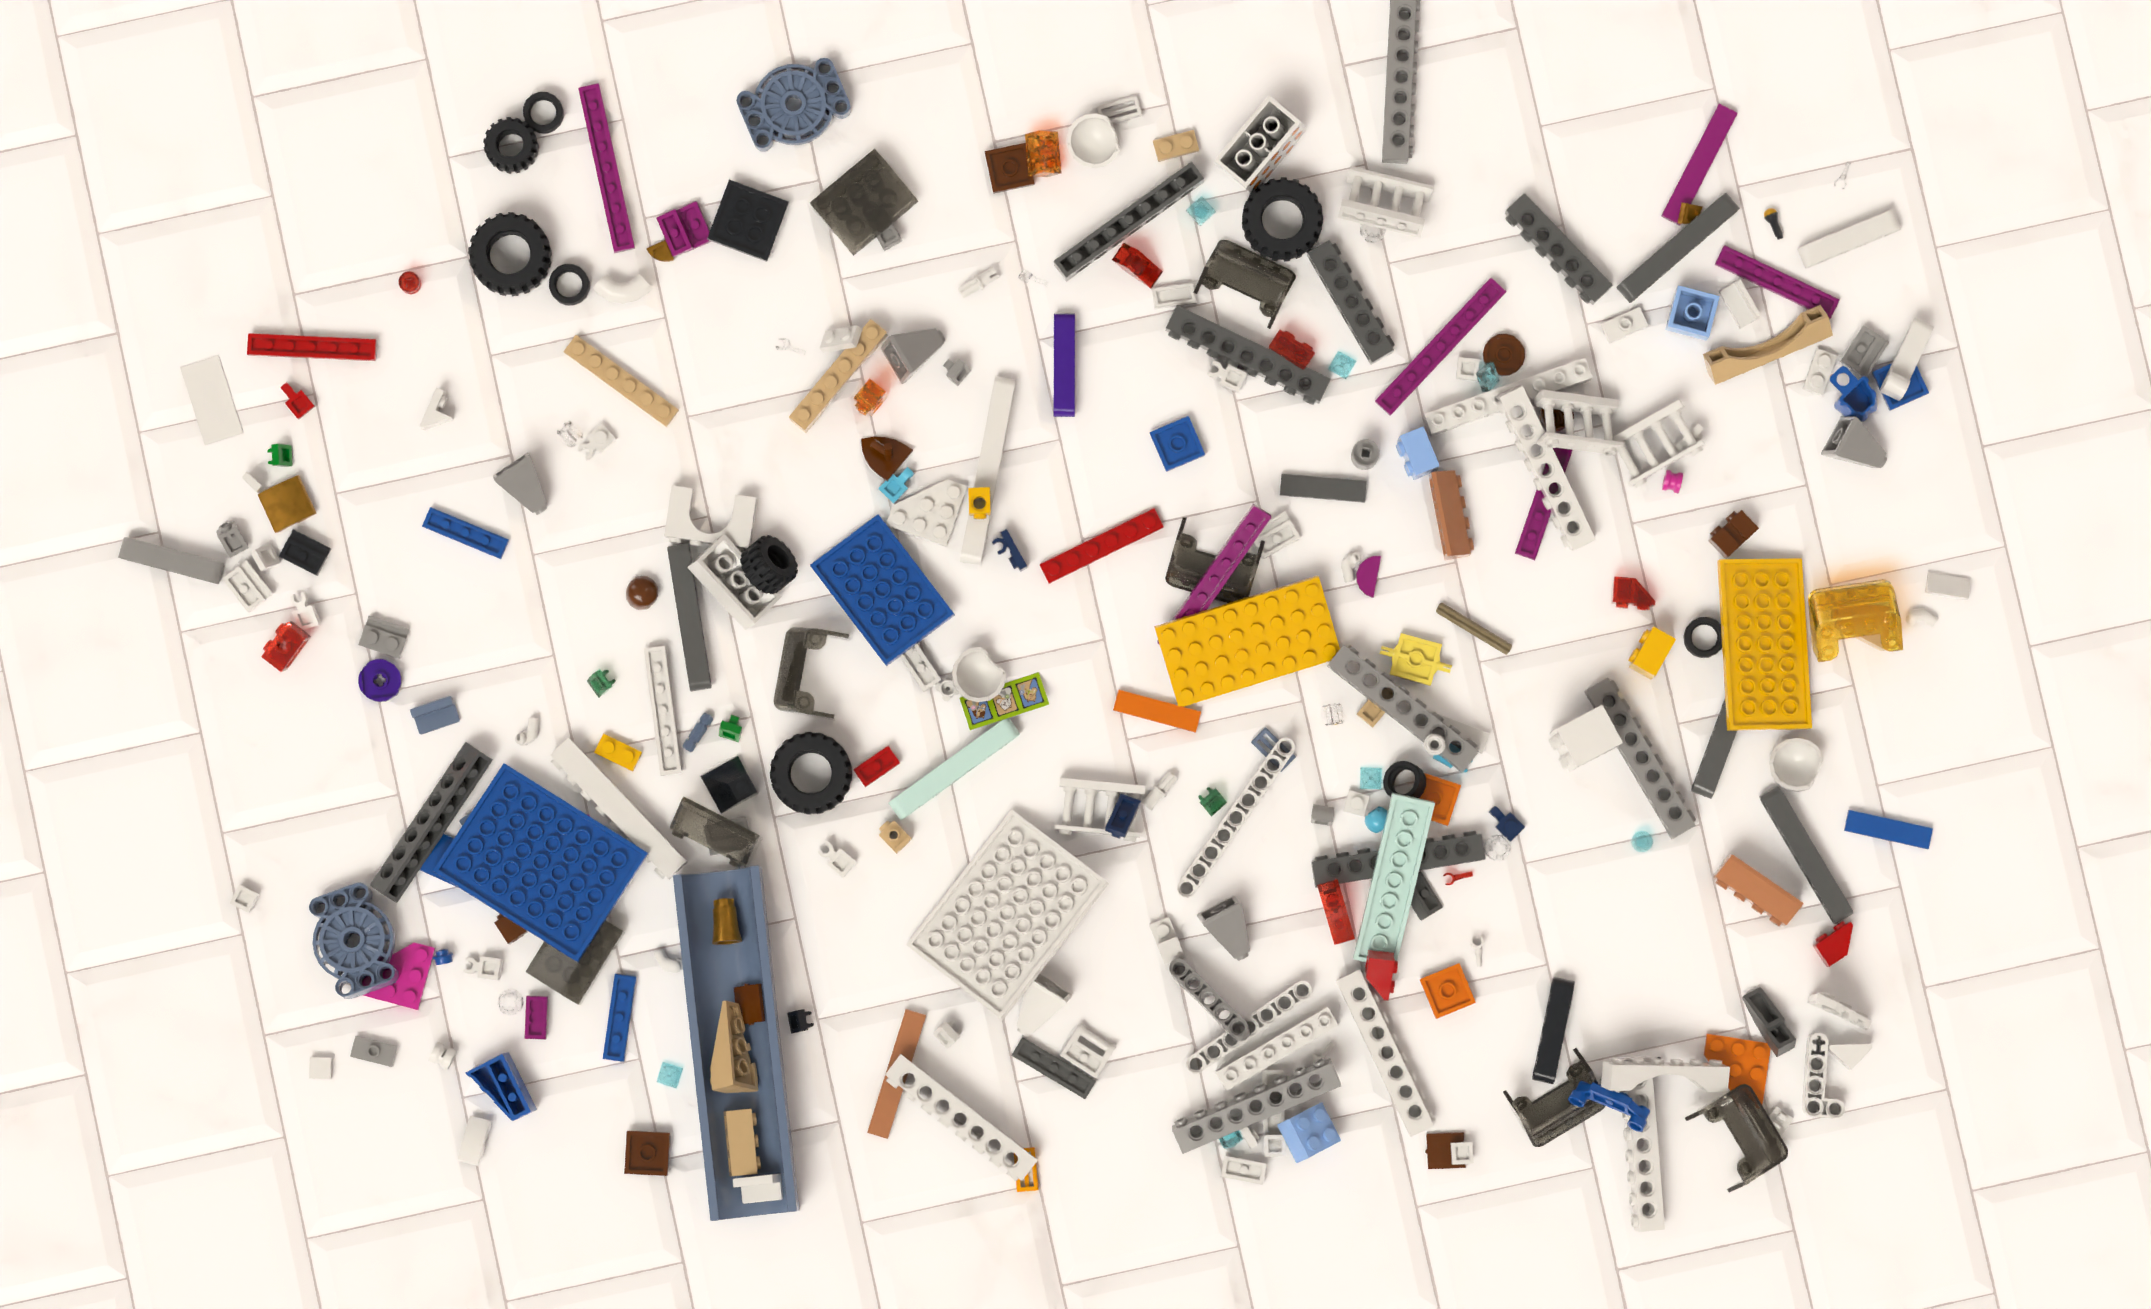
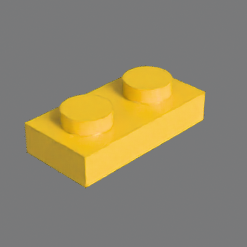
[594,733,642,772]

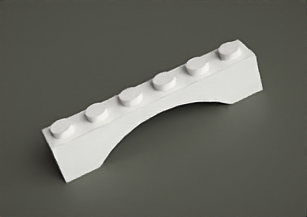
[1601,1058,1730,1093]

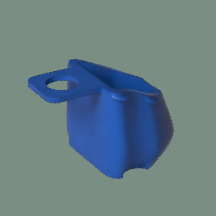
[1830,366,1878,422]

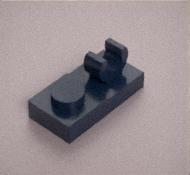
[992,529,1028,572]
[1105,794,1141,839]

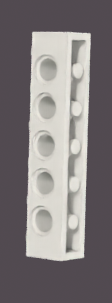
[1215,1007,1339,1091]

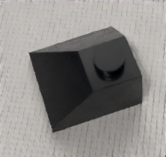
[700,756,759,814]

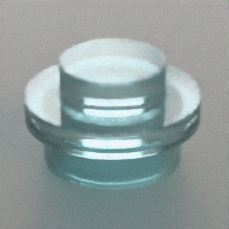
[1631,831,1653,852]

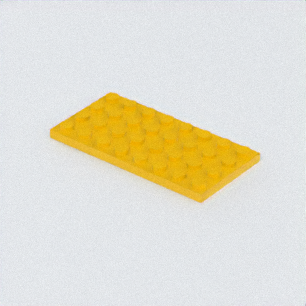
[1717,558,1812,731]
[1154,575,1340,707]

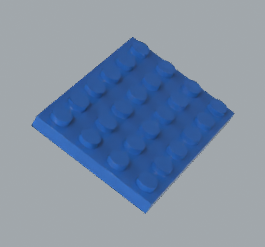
[810,514,955,667]

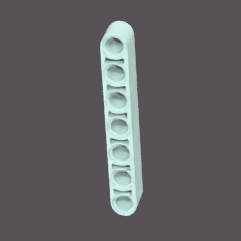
[888,718,1021,820]

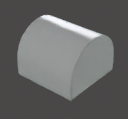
[1310,804,1335,826]

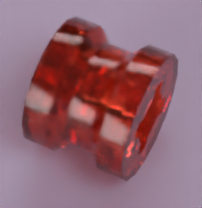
[398,271,422,295]

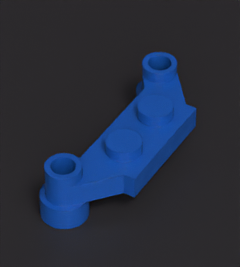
[1568,1081,1650,1132]

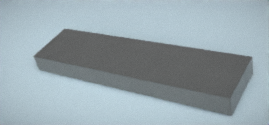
[1280,474,1367,503]
[1011,1037,1096,1099]

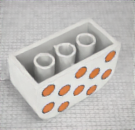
[1214,96,1305,193]

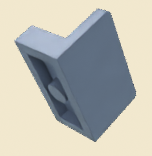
[409,696,460,735]

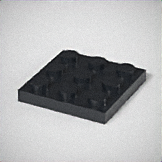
[707,179,789,262]

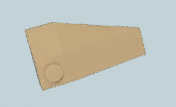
[710,1001,759,1093]

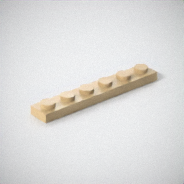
[563,335,679,428]

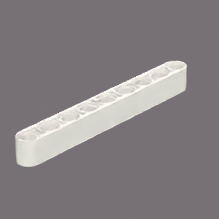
[960,376,1016,566]
[1177,737,1295,898]

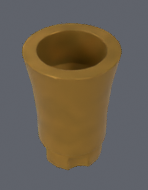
[712,898,742,945]

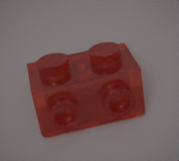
[1269,330,1315,370]

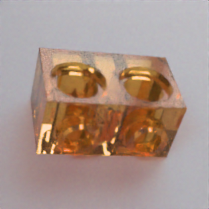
[1025,130,1062,178]
[854,378,888,417]

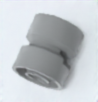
[1351,439,1380,470]

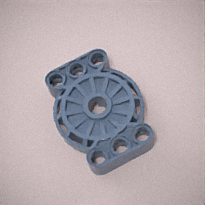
[736,58,851,152]
[309,882,399,1000]

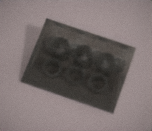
[810,148,919,256]
[525,920,625,1006]

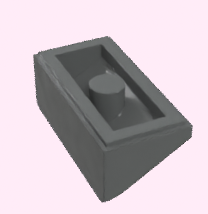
[1411,871,1443,921]

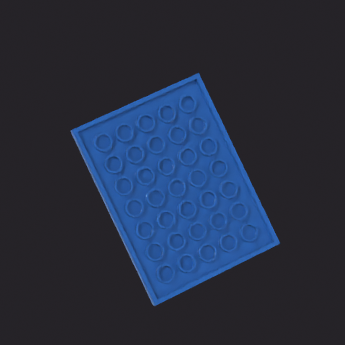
[433,763,648,963]

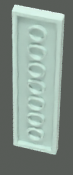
[1353,793,1435,962]

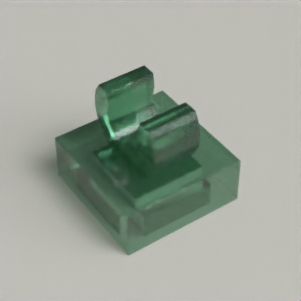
[587,669,616,698]
[1198,787,1227,817]

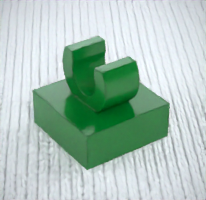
[267,444,293,467]
[718,714,742,743]

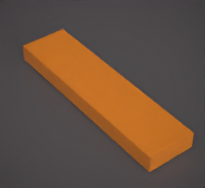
[1113,690,1201,733]

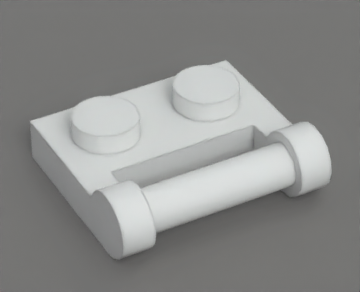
[1060,1023,1117,1078]

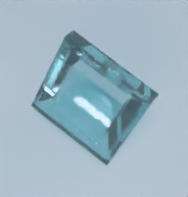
[1328,351,1357,380]
[1360,767,1382,790]
[656,1062,683,1089]
[1219,1130,1243,1149]

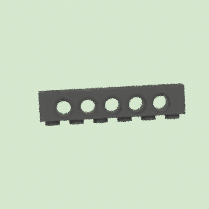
[1504,193,1613,305]
[1307,240,1395,365]

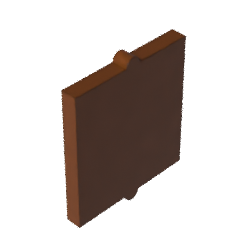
[734,983,765,1025]
[1425,1132,1466,1169]

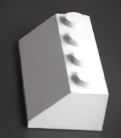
[687,534,782,630]

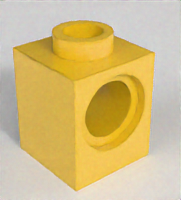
[968,487,991,519]

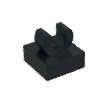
[787,1009,814,1034]

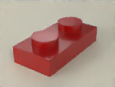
[853,745,901,788]

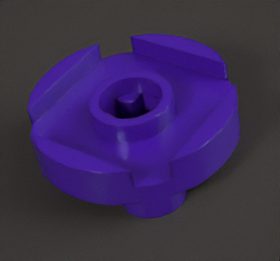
[358,659,402,702]

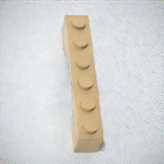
[1703,305,1833,385]
[789,319,888,433]

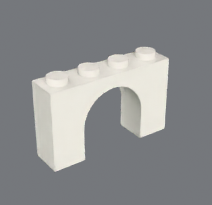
[664,485,757,553]

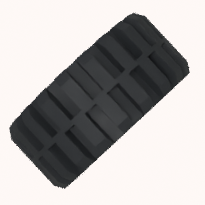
[1242,177,1323,262]
[468,212,552,297]
[770,732,853,815]

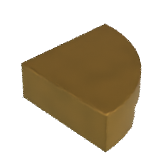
[1678,202,1703,224]
[646,240,674,262]

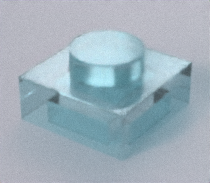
[1186,196,1216,227]
[1476,362,1500,392]

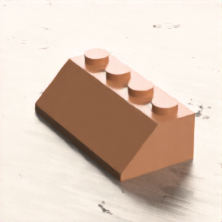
[1429,470,1474,561]
[1713,854,1804,927]

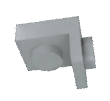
[216,521,249,558]

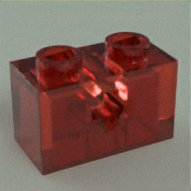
[261,621,312,672]

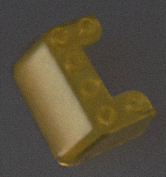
[1808,579,1903,662]

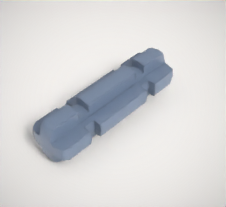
[682,713,713,752]

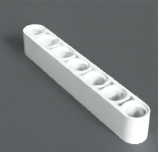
[1186,981,1312,1074]

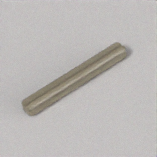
[1436,603,1512,655]

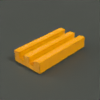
[1013,1147,1038,1192]

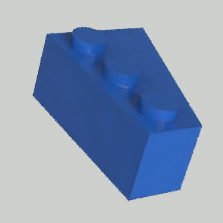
[465,1052,537,1121]

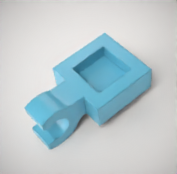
[878,467,915,504]

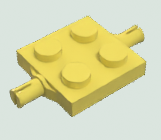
[1379,633,1452,686]

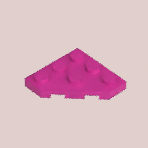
[362,942,436,1010]

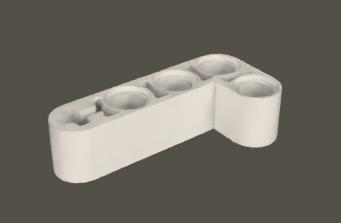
[1879,317,1934,401]
[1802,1032,1845,1119]

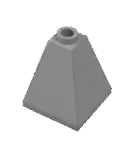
[880,328,945,384]
[1821,416,1887,469]
[493,452,547,515]
[1197,895,1250,961]

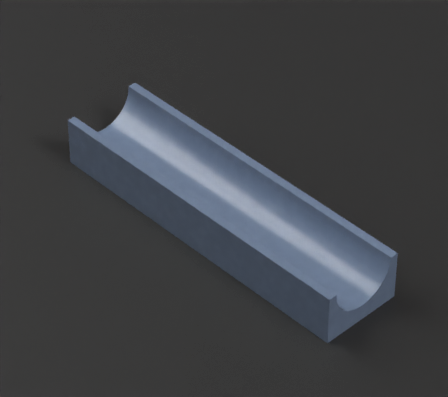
[673,865,800,1221]

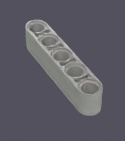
[118,537,224,584]
[1169,958,1250,1041]

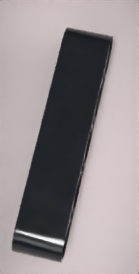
[1532,977,1575,1084]

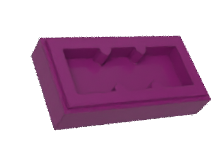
[524,996,548,1040]

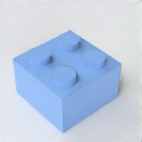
[1665,285,1720,341]
[1395,426,1440,480]
[1277,1102,1341,1163]

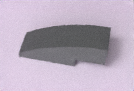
[1742,987,1796,1057]

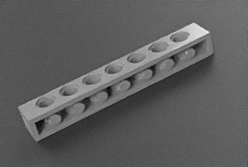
[1382,0,1420,164]
[1327,645,1479,773]
[1584,677,1696,840]
[1172,1058,1341,1154]

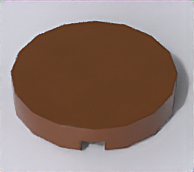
[1482,334,1525,377]

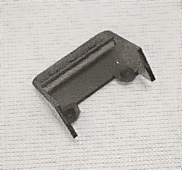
[1193,240,1296,329]
[1165,517,1265,603]
[773,627,851,721]
[669,796,763,869]
[1503,1047,1605,1147]
[1685,1084,1788,1193]

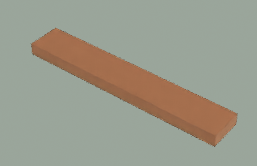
[867,1009,926,1139]

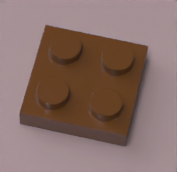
[984,143,1035,194]
[624,1131,670,1176]

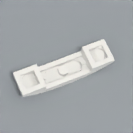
[1262,1070,1286,1157]

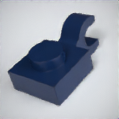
[1489,806,1525,842]

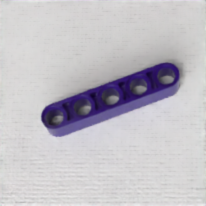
[1053,313,1075,417]

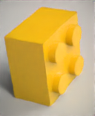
[1628,627,1676,680]

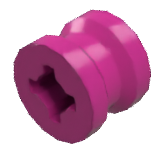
[1662,469,1683,494]

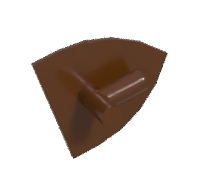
[861,437,913,481]

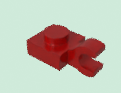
[280,382,315,420]

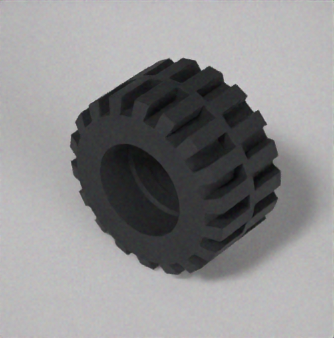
[483,117,539,174]
[740,535,798,594]

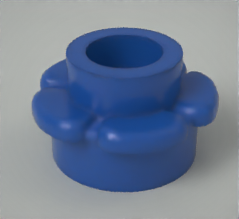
[432,949,453,965]

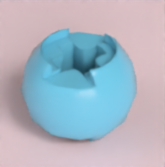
[1365,806,1388,833]

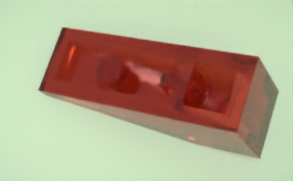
[1317,879,1355,945]

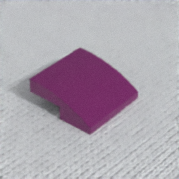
[656,201,711,257]

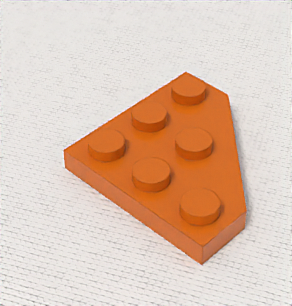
[1703,1034,1771,1108]

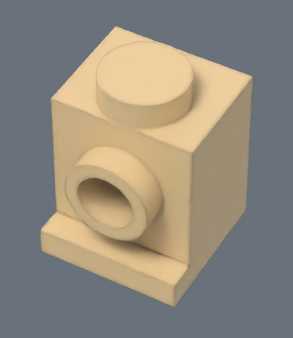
[879,820,912,854]

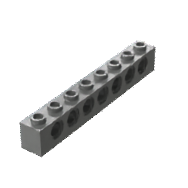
[1054,161,1204,282]
[1165,305,1331,405]
[370,742,493,903]
[1311,831,1486,888]

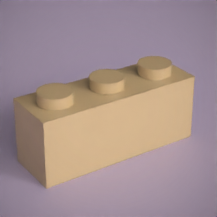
[723,1109,761,1176]

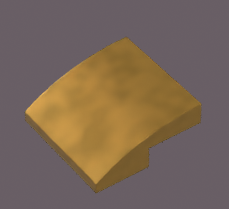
[257,475,317,533]

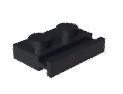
[279,529,332,576]

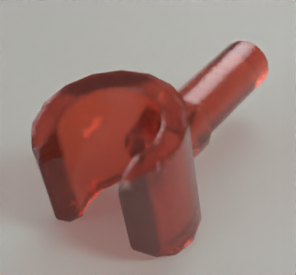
[1443,871,1473,886]

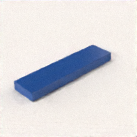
[422,507,509,560]
[1844,810,1933,850]
[602,974,636,1062]

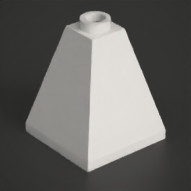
[1016,974,1073,1037]

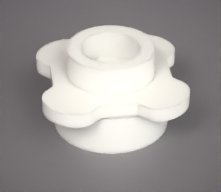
[935,676,959,702]

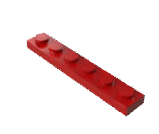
[247,333,377,362]
[1039,508,1164,584]

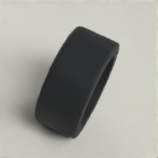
[523,92,564,134]
[549,264,590,306]
[1683,617,1722,658]
[1383,761,1426,798]

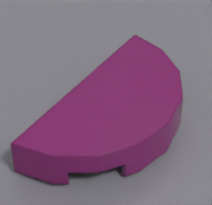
[1356,556,1381,598]

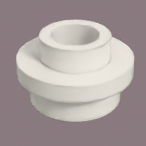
[1424,734,1445,755]

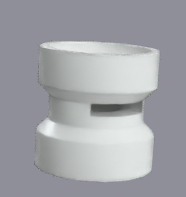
[428,1042,457,1070]

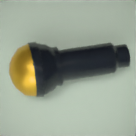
[1764,208,1784,240]

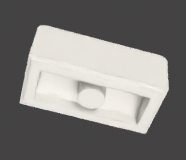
[1925,572,1971,600]

